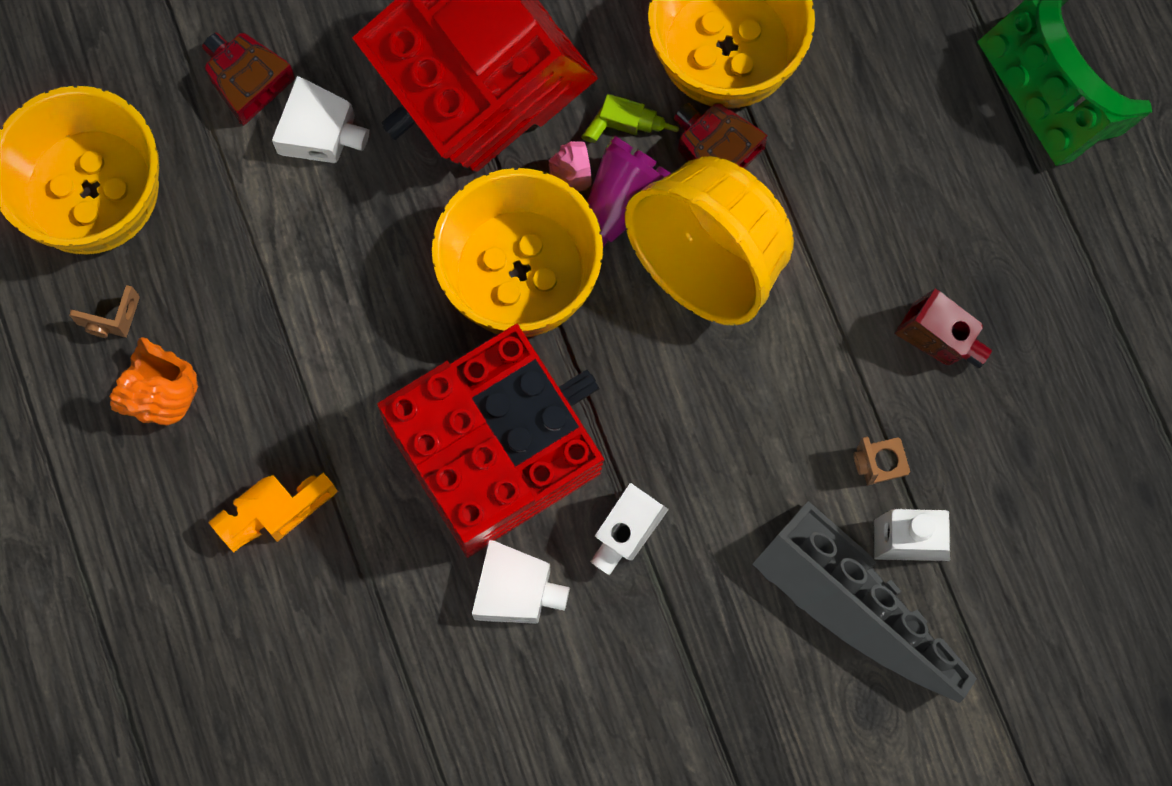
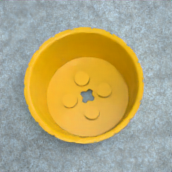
[648,0,815,108]
[0,86,159,255]
[625,156,794,325]
[432,168,603,337]

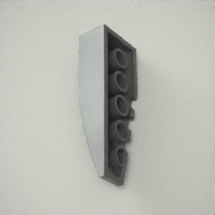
[752,501,977,703]

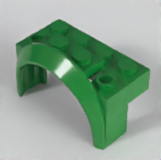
[977,0,1152,166]

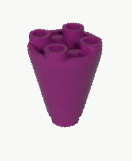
[587,135,671,248]

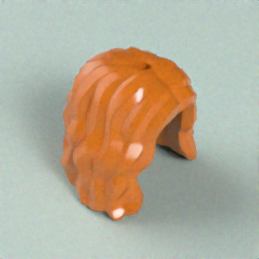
[109,337,198,425]

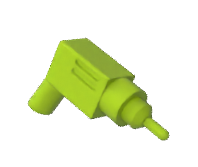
[581,94,679,143]

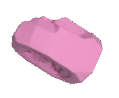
[548,142,591,192]

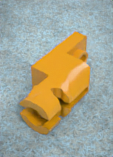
[208,472,338,552]

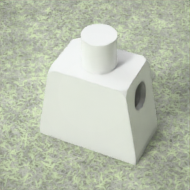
[272,76,369,163]
[590,483,669,575]
[874,509,950,561]
[472,540,570,623]

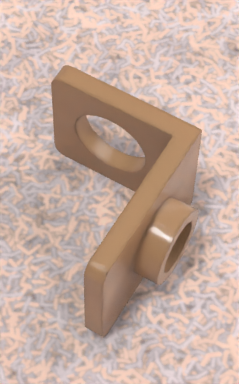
[69,285,139,338]
[854,437,910,486]

